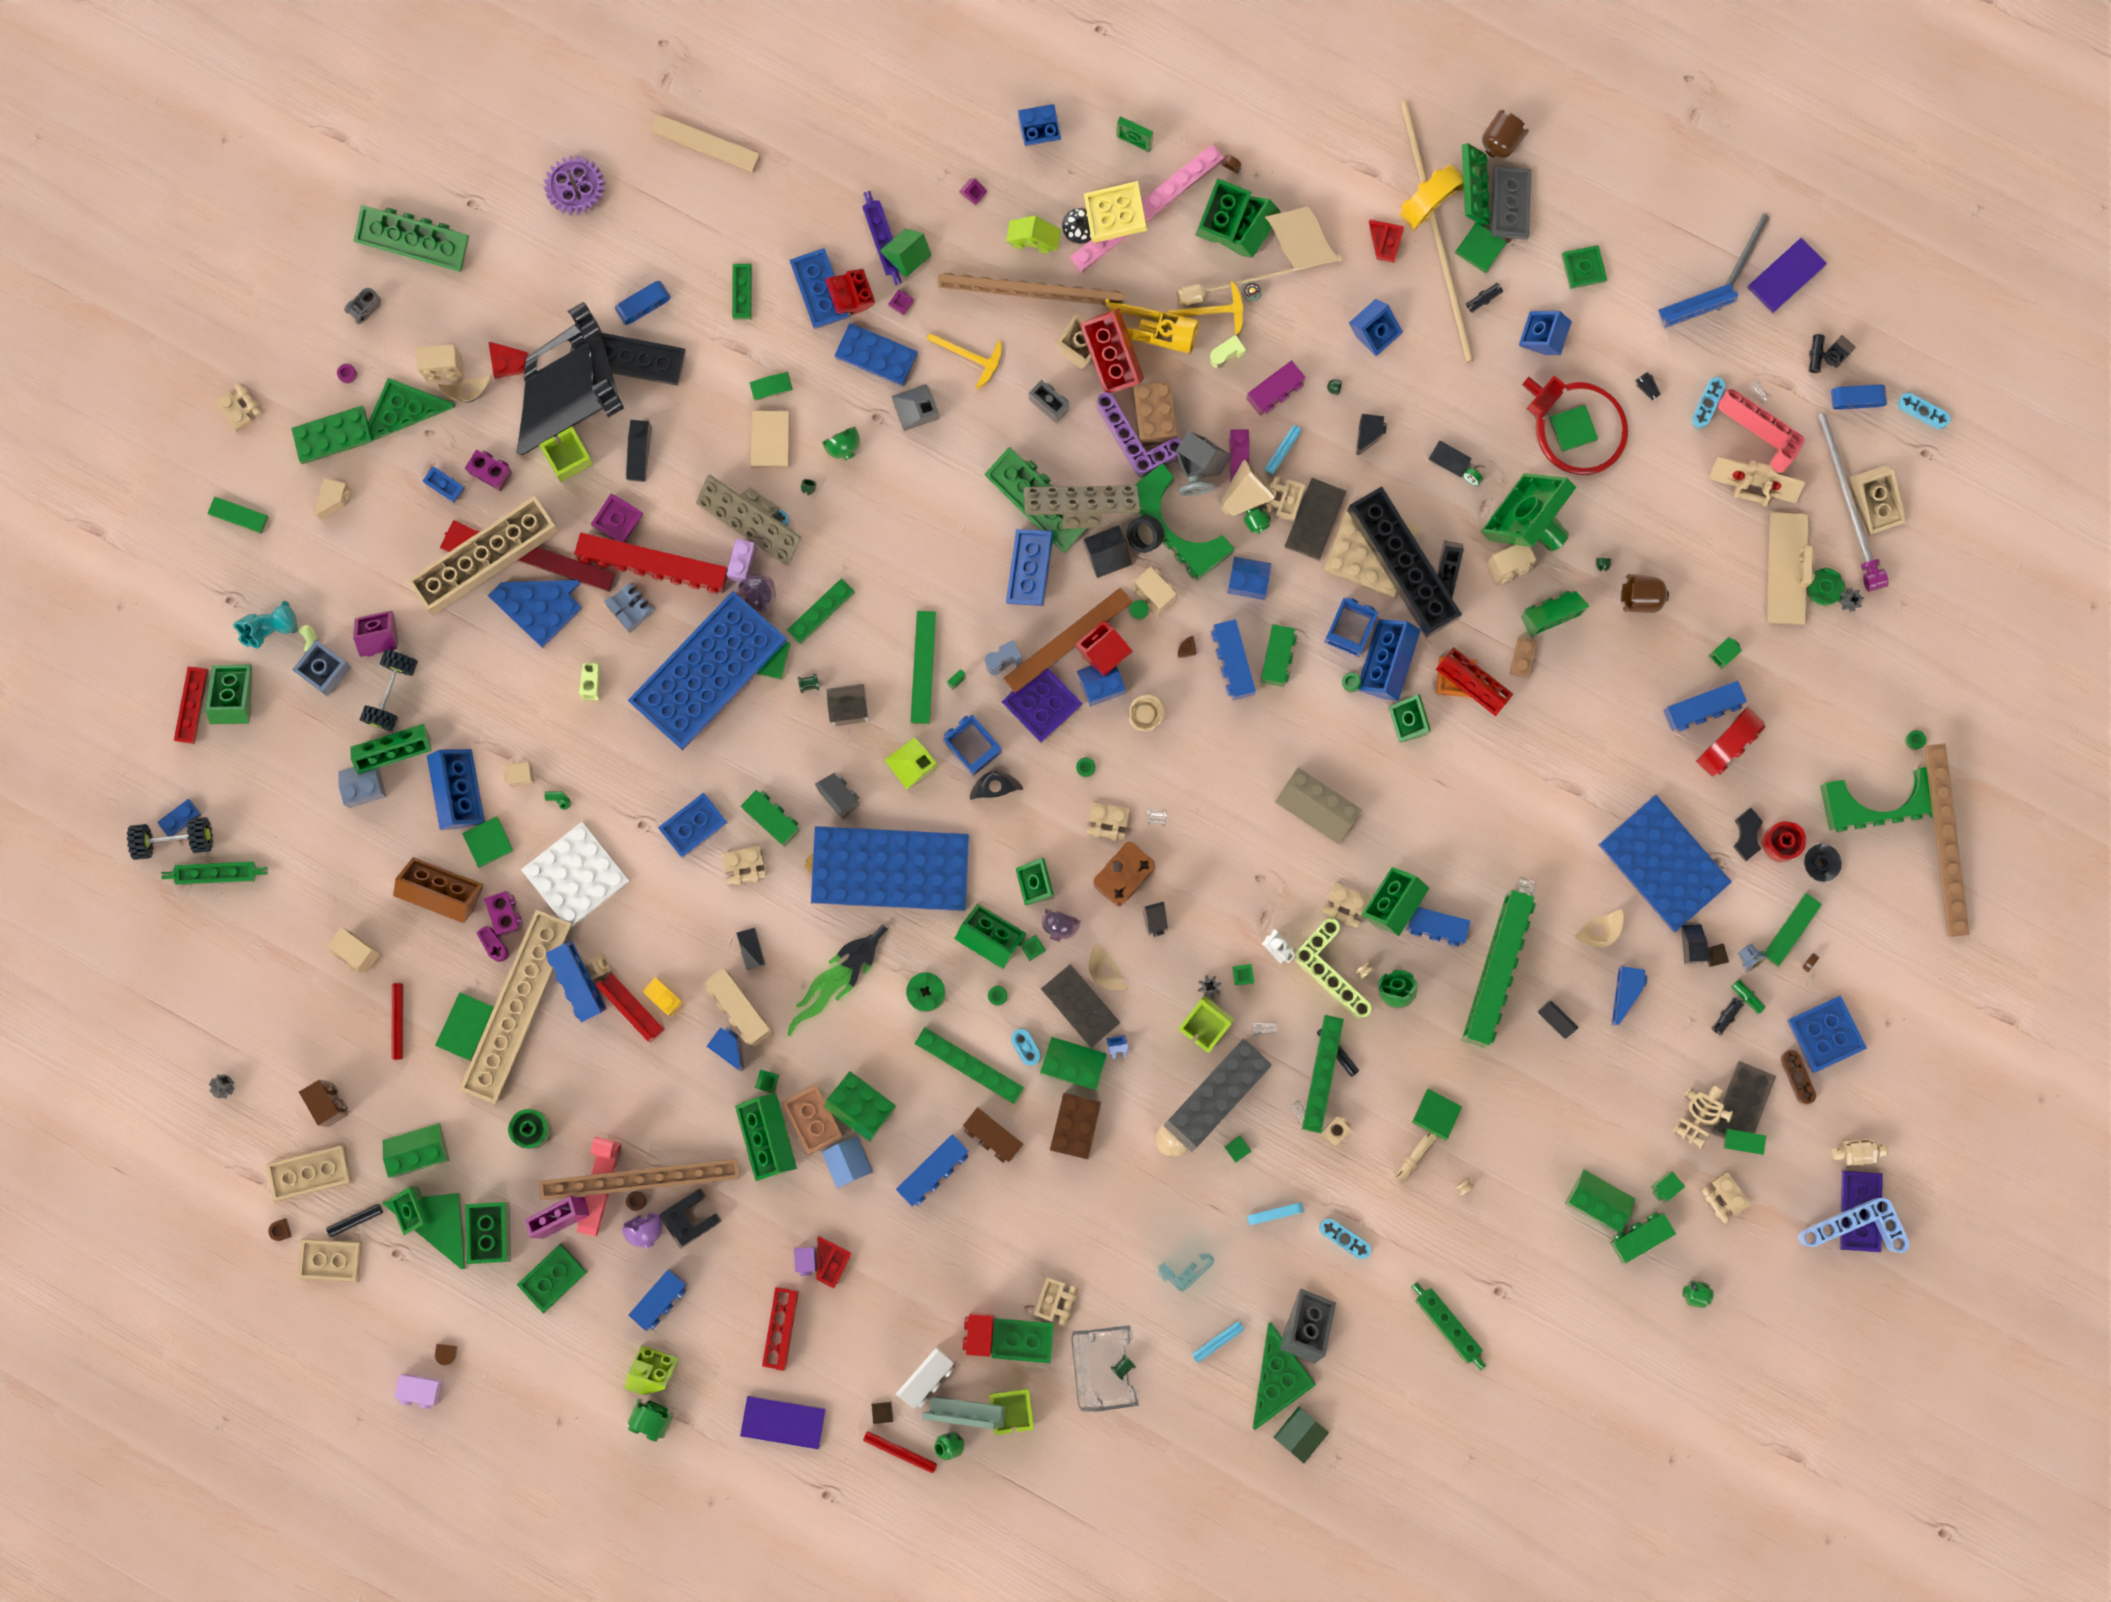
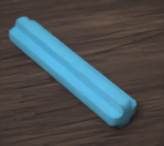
[1265,425,1301,475]
[1192,1321,1244,1362]

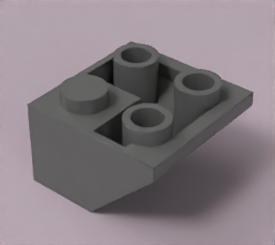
[891,384,939,431]

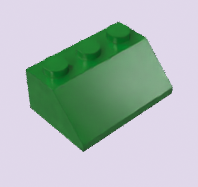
[1195,178,1252,243]
[1221,196,1282,258]
[1521,591,1589,637]
[954,903,1026,969]
[1040,1037,1107,1091]
[382,1123,450,1178]
[1565,1169,1635,1233]

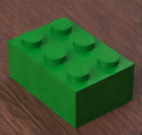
[1361,867,1430,936]
[823,1071,896,1142]
[465,1202,511,1264]

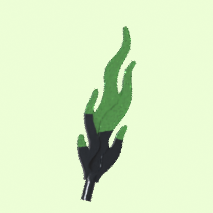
[787,924,888,1036]

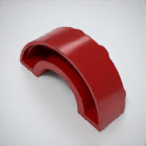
[1696,707,1766,777]

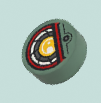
[1243,282,1262,302]

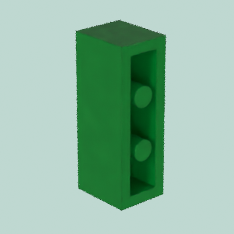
[1260,624,1297,687]
[741,790,800,847]
[1610,1212,1676,1263]

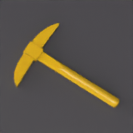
[1167,281,1243,336]
[927,333,1001,389]

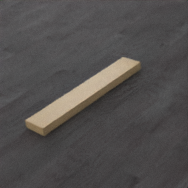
[650,114,760,172]

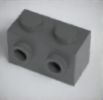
[1029,379,1069,424]

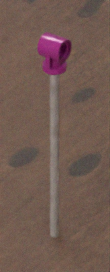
[1817,413,1889,592]

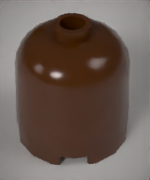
[1482,110,1529,158]
[1621,574,1669,613]

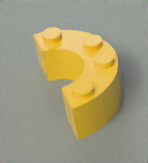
[1399,164,1464,230]

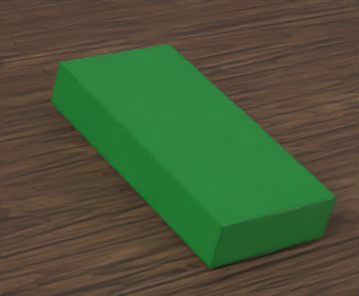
[1723,1129,1766,1155]

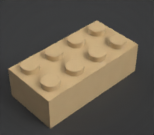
[705,968,774,1046]

